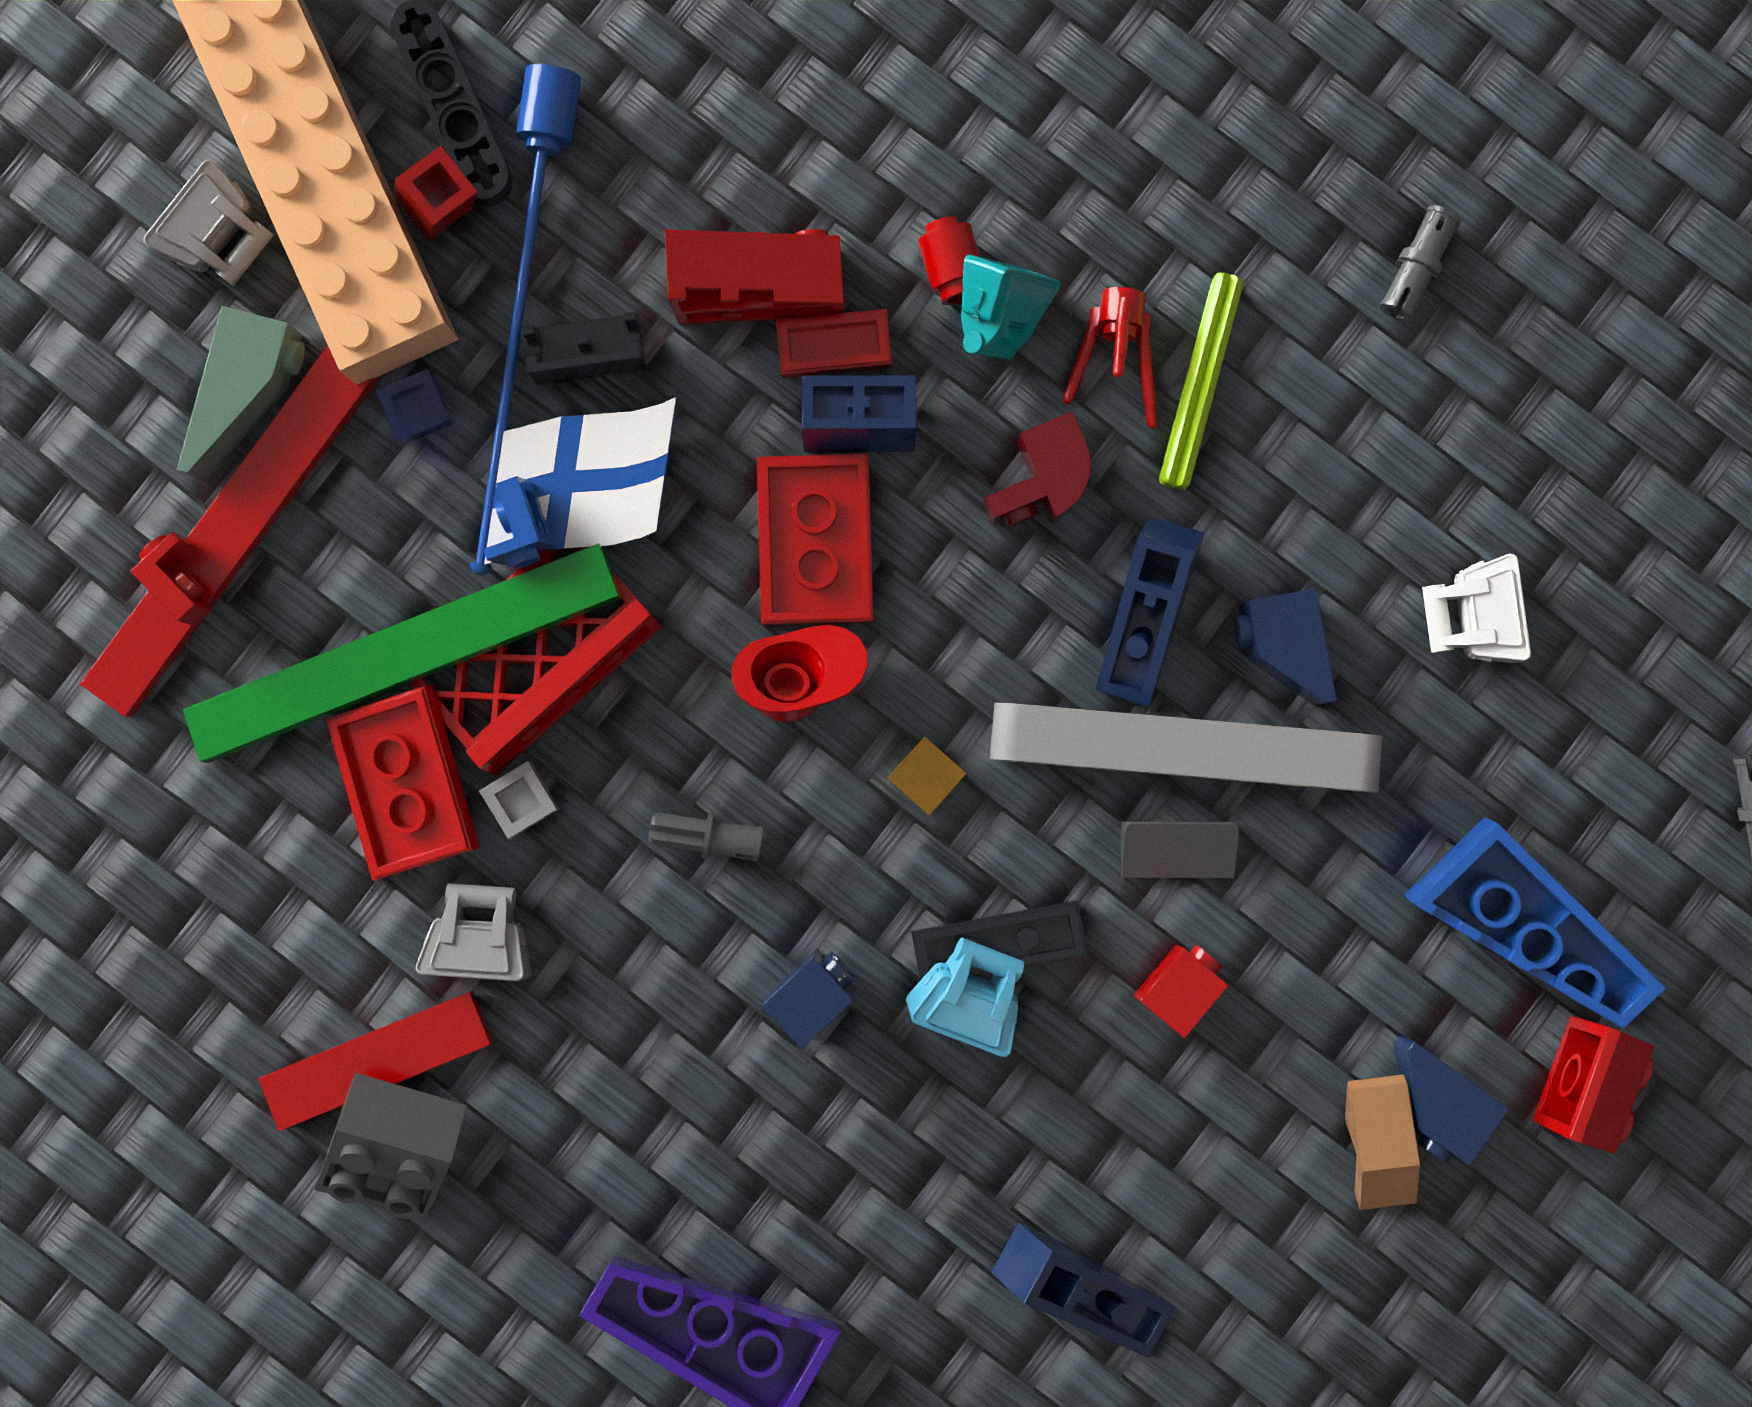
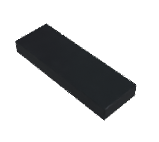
[911,900,1088,981]

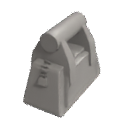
[144,160,274,286]
[416,883,532,981]

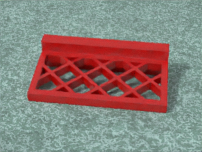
[410,548,663,776]

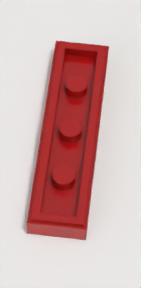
[258,990,494,1131]

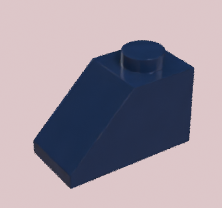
[1233,589,1337,705]
[1394,1035,1509,1166]

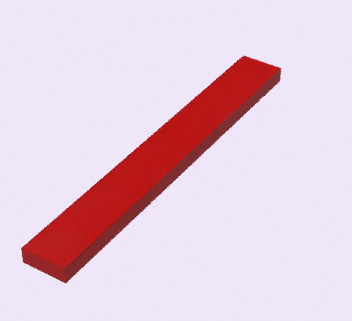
[80,346,382,718]

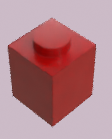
[393,146,478,241]
[1133,944,1229,1038]

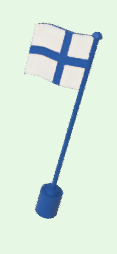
[470,64,677,576]

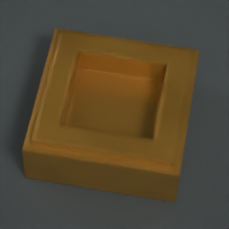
[887,736,967,816]

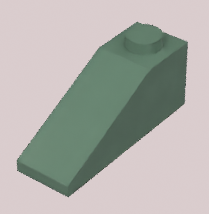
[176,306,305,481]

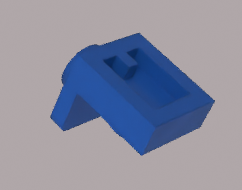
[483,476,554,570]

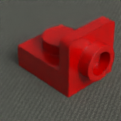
[130,532,211,626]

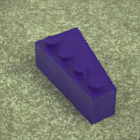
[579,1256,841,1407]

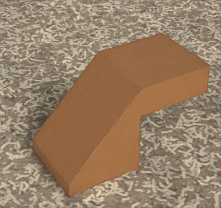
[1345,1074,1420,1210]

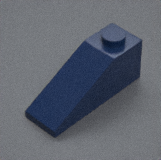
[1095,517,1205,706]
[991,1222,1176,1358]

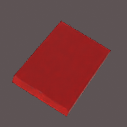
[757,454,873,626]
[326,686,480,881]

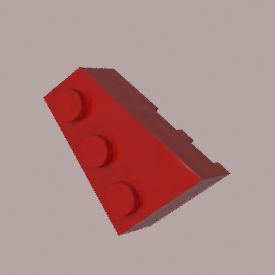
[664,229,844,325]

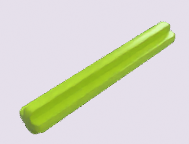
[1159,273,1243,490]

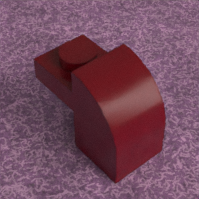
[983,411,1091,528]

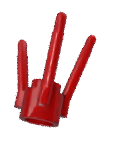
[1062,287,1158,429]

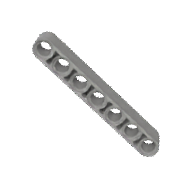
[990,703,1383,793]

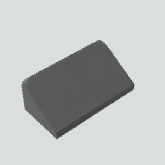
[1121,821,1239,878]

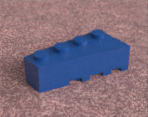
[1403,817,1666,1029]

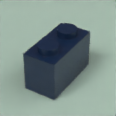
[761,949,855,1049]

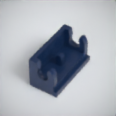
[802,375,916,452]

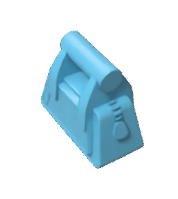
[906,937,1024,1057]

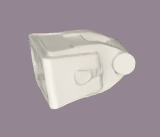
[1422,554,1531,663]

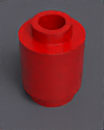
[917,216,980,305]

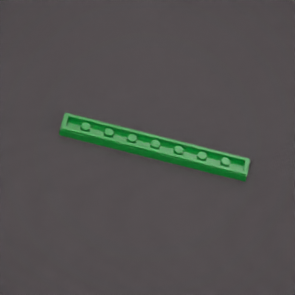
[182,543,622,763]

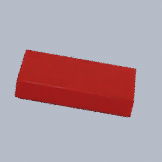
[776,309,892,378]

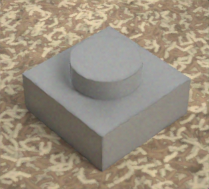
[479,761,560,839]

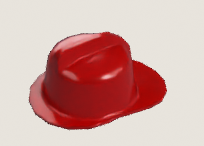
[732,625,868,722]

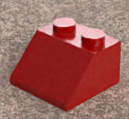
[1532,1015,1654,1154]

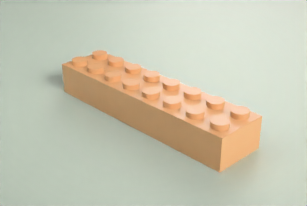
[172,0,459,385]

